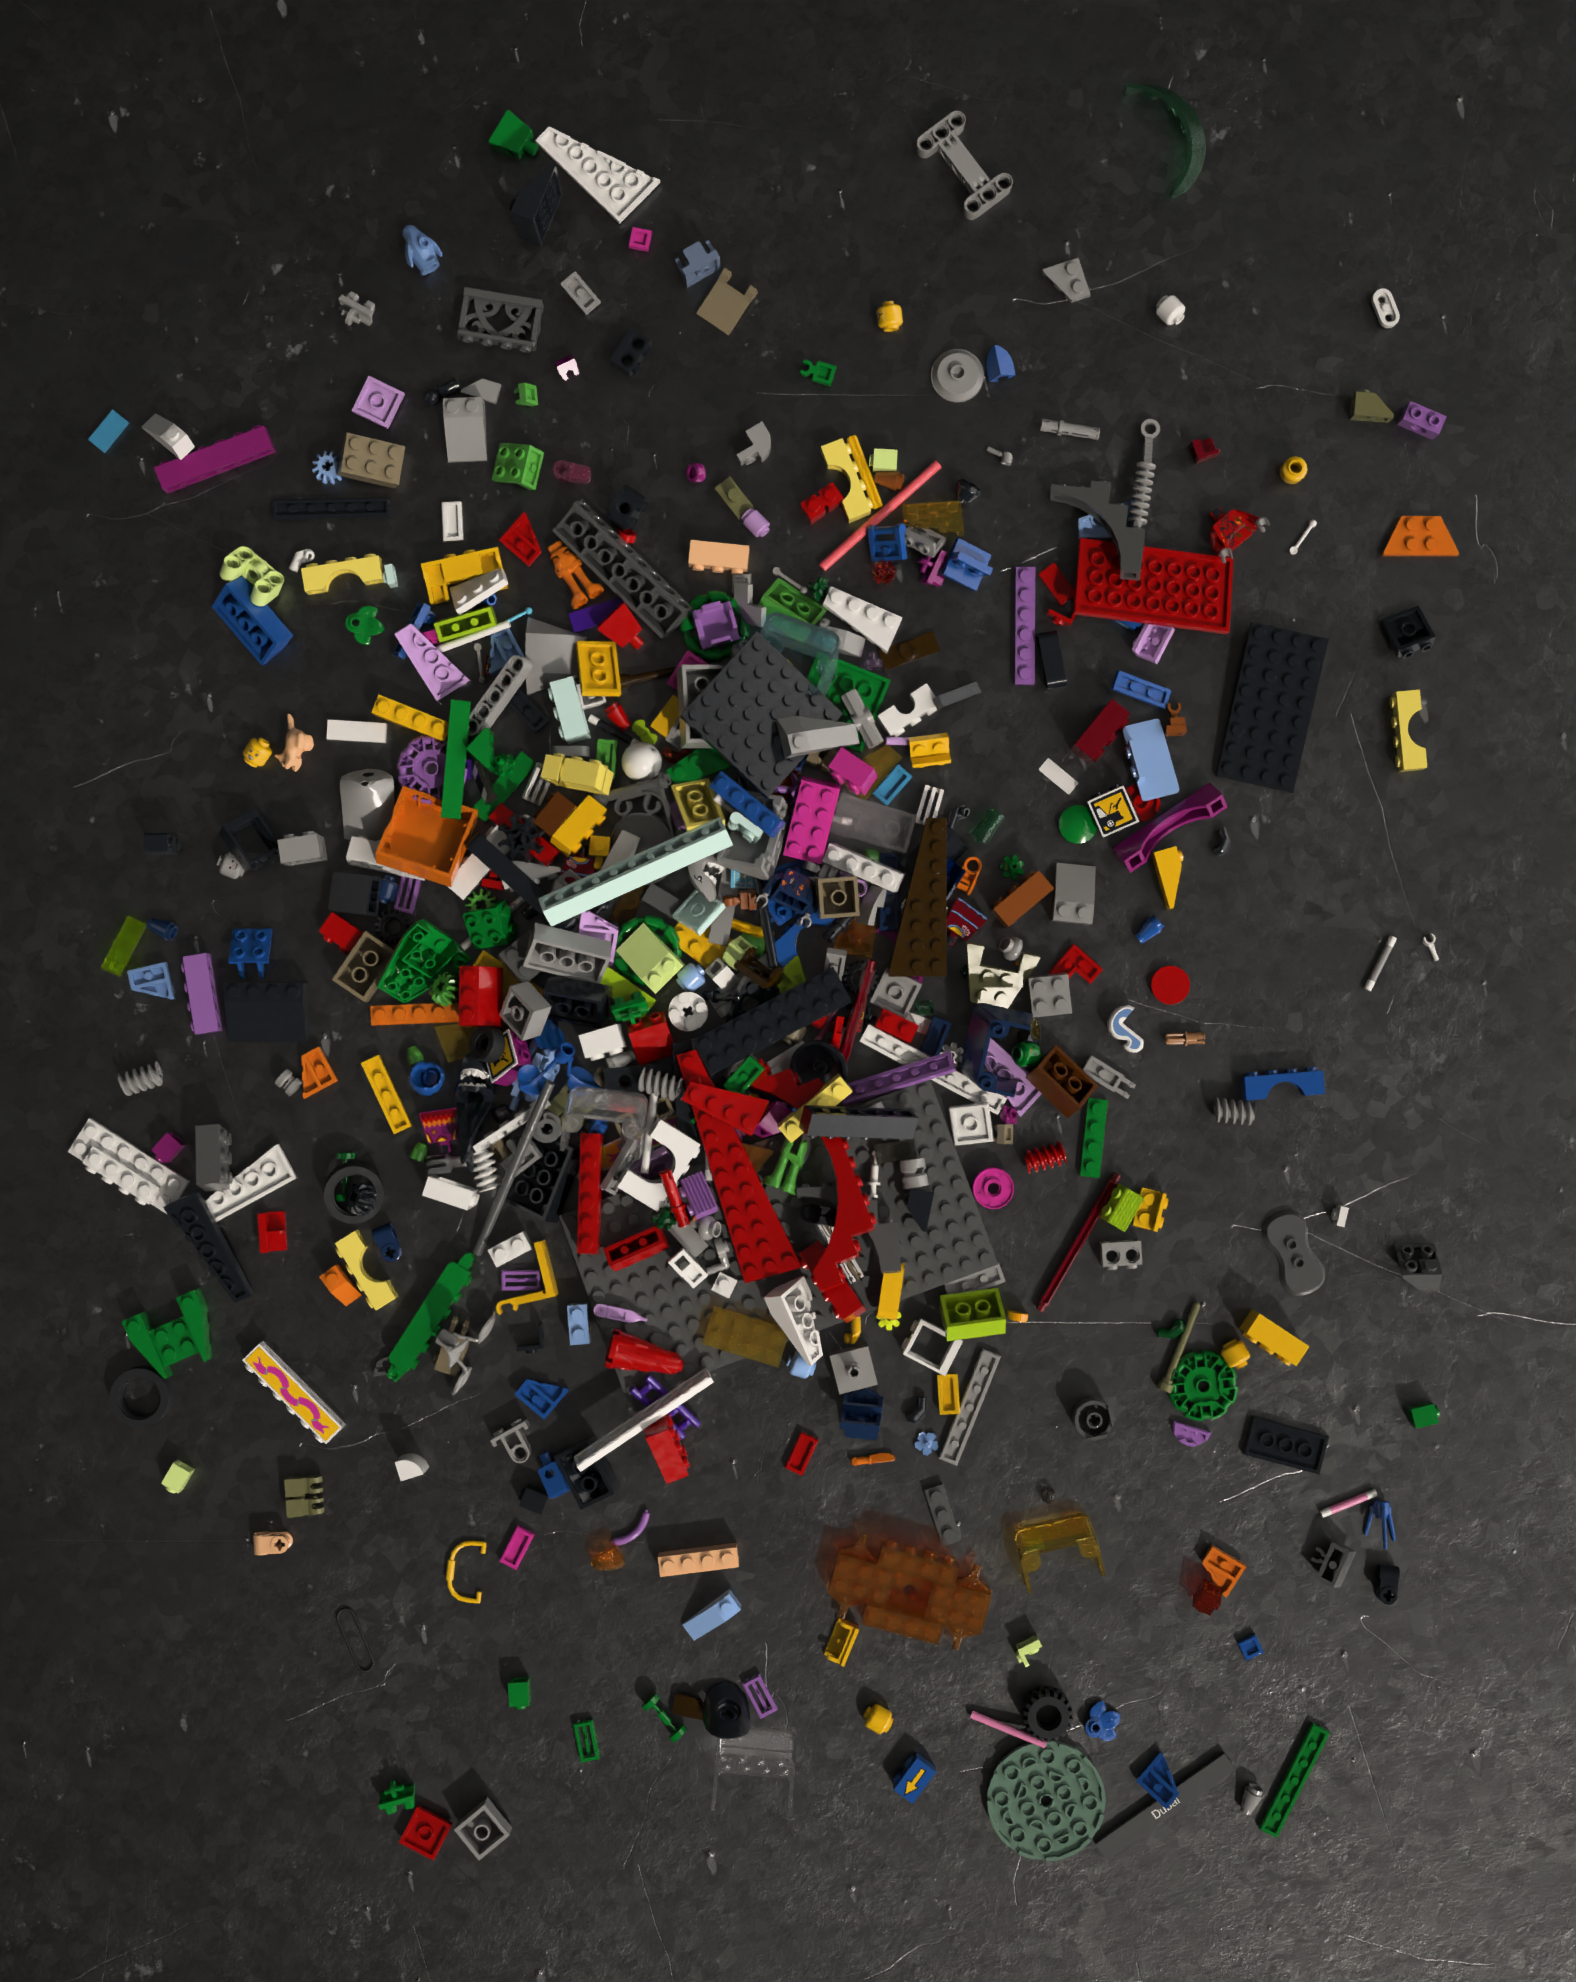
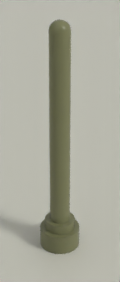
[1156,1302,1200,1393]

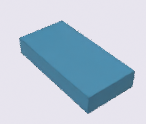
[88,409,129,453]
[872,764,912,806]

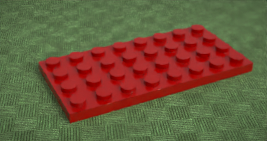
[1073,538,1234,634]

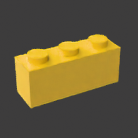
[550,795,607,857]

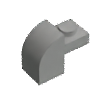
[737,422,771,466]

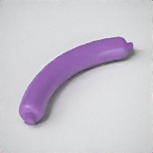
[611,1510,650,1546]

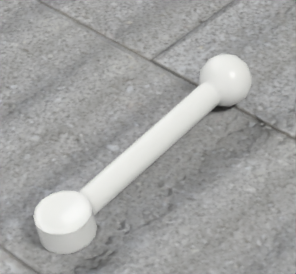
[1289,519,1317,555]

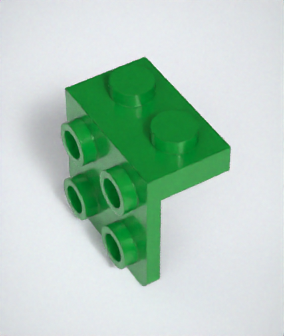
[463,899,517,949]

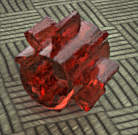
[871,559,897,585]

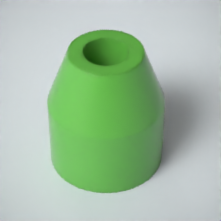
[407,1046,425,1067]
[409,1142,427,1163]

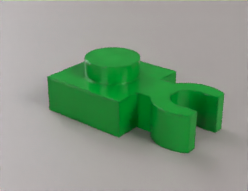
[800,360,836,387]

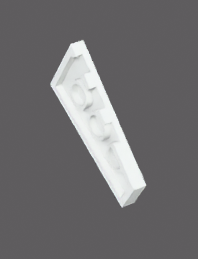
[473,1100,551,1153]

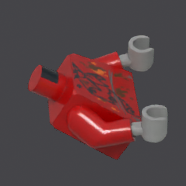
[1209,507,1270,563]

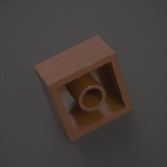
[533,791,577,837]

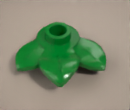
[345,606,385,645]

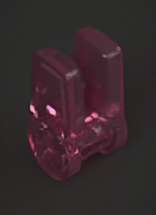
[553,460,591,484]

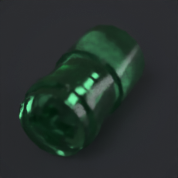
[971,807,1005,845]

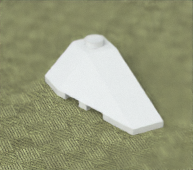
[764,1276,823,1366]

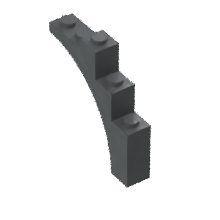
[1050,480,1146,581]
[796,1178,901,1274]

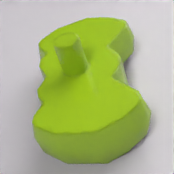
[632,719,658,745]

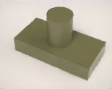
[715,476,754,520]

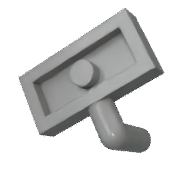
[500,1136,543,1177]

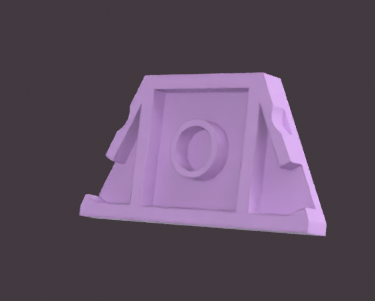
[577,910,618,967]

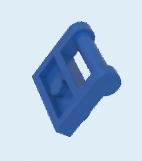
[868,523,907,561]

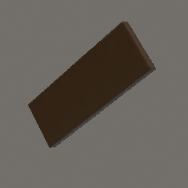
[878,631,940,671]
[609,885,649,928]

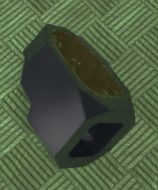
[1017,1017,1042,1046]

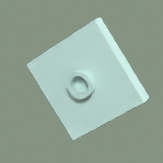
[672,889,726,936]

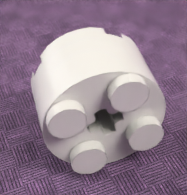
[668,992,708,1031]

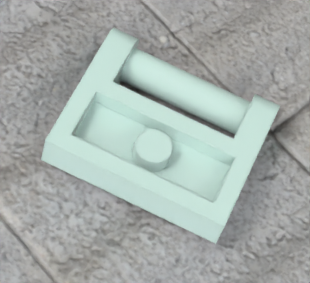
[727,812,763,845]

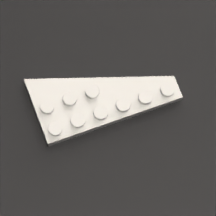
[535,127,660,224]

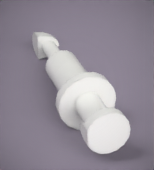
[867,1150,880,1198]

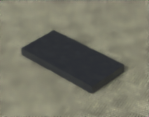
[1242,1415,1329,1475]

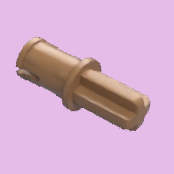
[1165,1030,1205,1046]

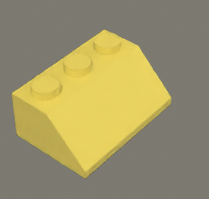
[671,778,725,831]

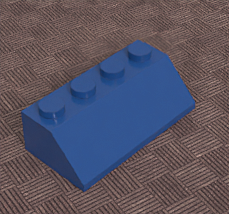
[212,576,293,666]

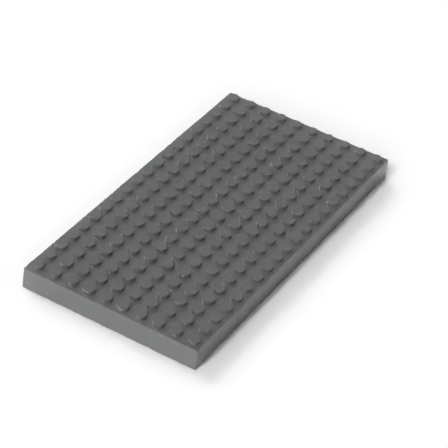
[559,1080,998,1402]

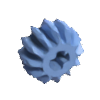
[312,451,342,484]

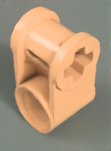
[253,1531,293,1555]

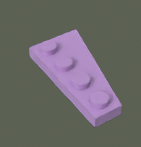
[394,623,470,701]

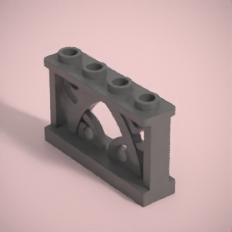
[457,287,544,353]

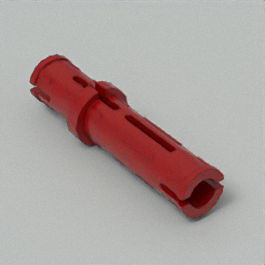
[659,1168,690,1228]

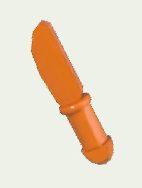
[850,1453,895,1466]

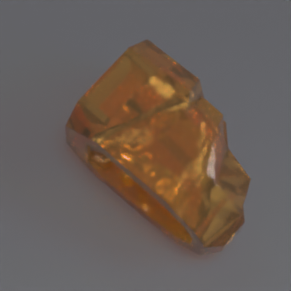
[591,1546,626,1571]

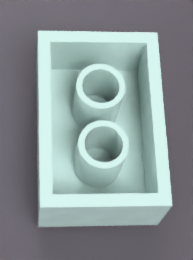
[548,676,591,744]

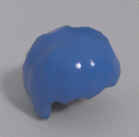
[408,1062,445,1096]

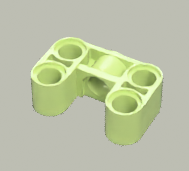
[219,546,284,606]

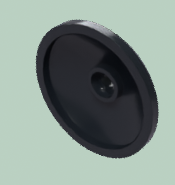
[790,1040,848,1086]

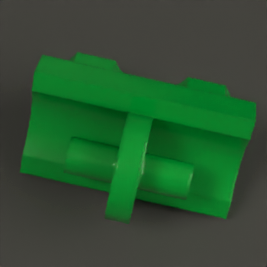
[610,991,650,1025]
[378,1780,415,1815]

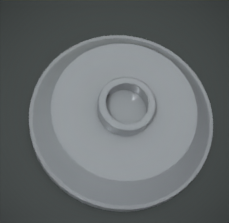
[931,349,984,403]

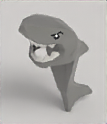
[686,791,731,902]

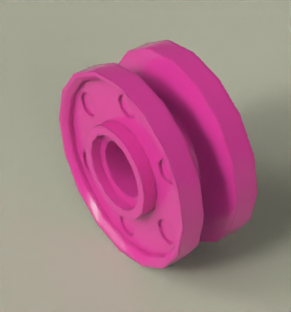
[972,1167,1014,1209]

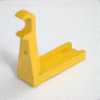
[496,1239,559,1315]

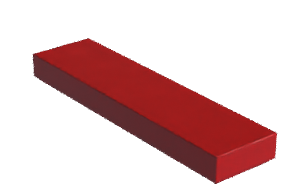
[489,803,560,867]

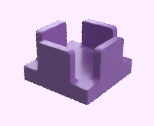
[692,601,740,650]

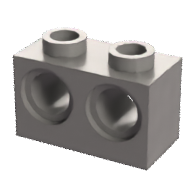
[1099,1239,1142,1270]

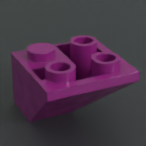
[754,1101,793,1138]

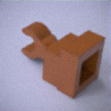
[1164,703,1186,736]
[723,888,757,910]

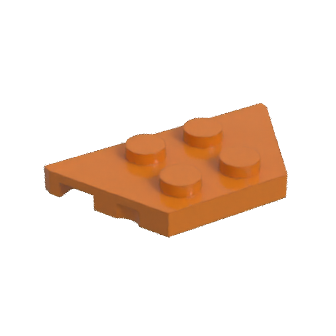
[1382,516,1459,556]

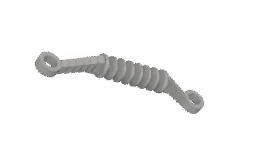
[1127,419,1160,527]

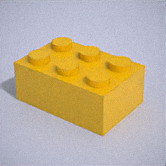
[1239,1309,1309,1366]

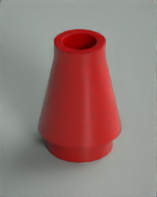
[604,701,632,732]

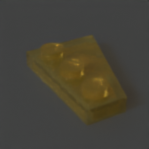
[902,501,964,536]
[843,745,902,802]

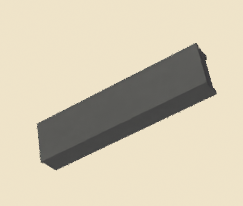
[552,499,693,639]

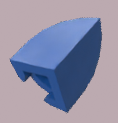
[986,345,1016,382]

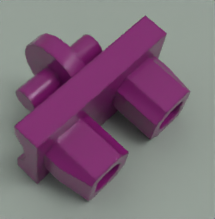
[917,550,948,587]

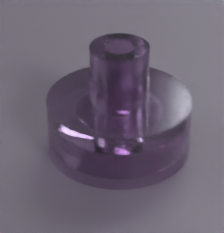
[863,652,883,670]

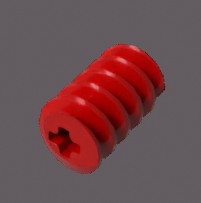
[1024,1141,1067,1174]

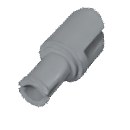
[426,1153,467,1175]

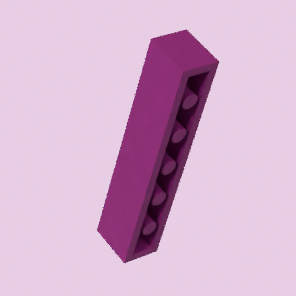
[154,425,276,494]

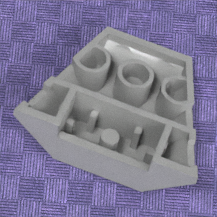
[525,617,587,695]

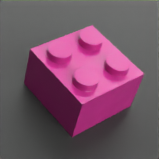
[828,747,878,796]

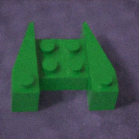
[121,1288,212,1379]

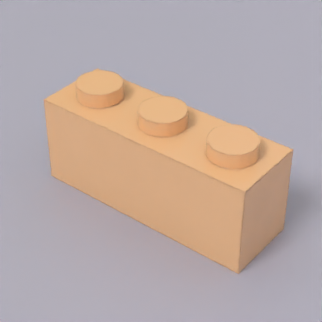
[688,540,750,575]

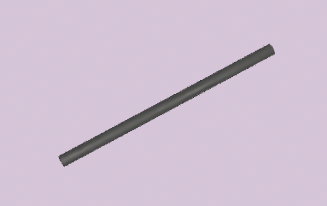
[472,1080,555,1256]

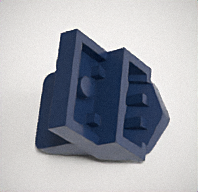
[840,1387,884,1440]

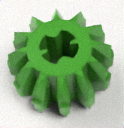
[465,889,497,912]
[429,972,459,1007]

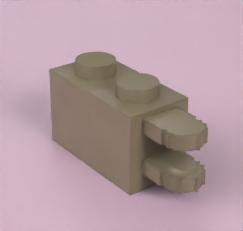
[433,1316,470,1377]

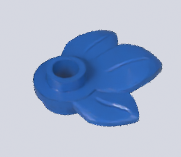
[1084,1701,1120,1741]

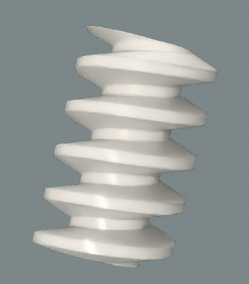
[473,1149,501,1193]

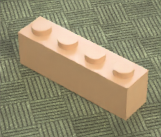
[658,1543,739,1577]

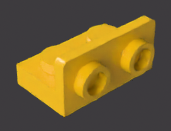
[909,733,951,768]
[1132,1187,1169,1232]

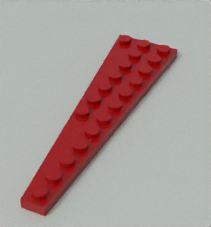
[676,1049,802,1283]

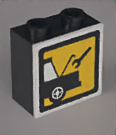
[1087,783,1141,838]

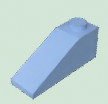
[682,1589,741,1641]

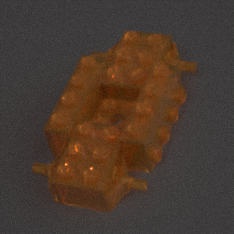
[828,1532,992,1650]

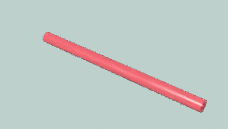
[819,460,942,571]

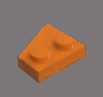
[301,1046,339,1099]
[1201,1544,1246,1598]

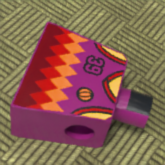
[419,1107,459,1154]

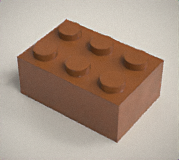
[990,871,1054,929]

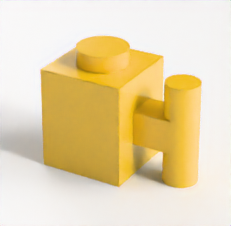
[589,835,611,871]

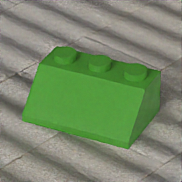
[758,578,827,644]

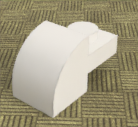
[668,1248,708,1289]

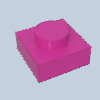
[629,227,652,252]
[421,629,439,645]

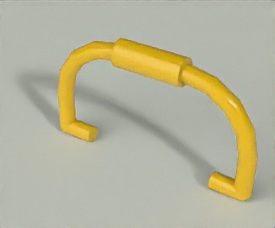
[445,1541,486,1603]

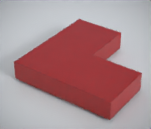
[1048,944,1103,984]

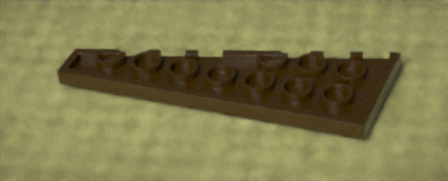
[888,818,947,977]

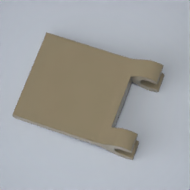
[696,268,758,336]

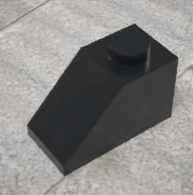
[903,1188,934,1232]

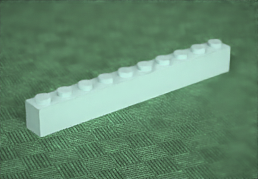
[538,817,733,926]

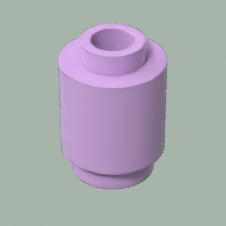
[741,508,770,537]

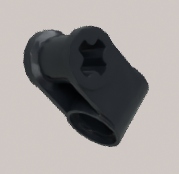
[1375,1564,1400,1605]

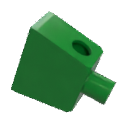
[488,109,539,159]

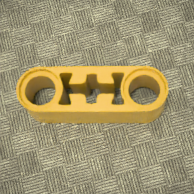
[877,1263,905,1320]

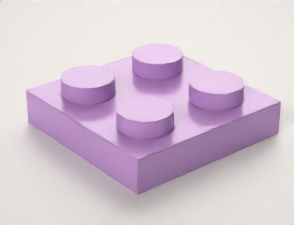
[352,376,405,429]

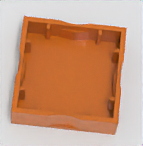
[375,786,478,887]

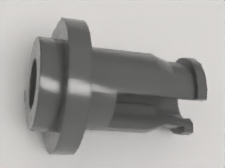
[533,1110,562,1143]

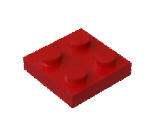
[399,1805,453,1861]

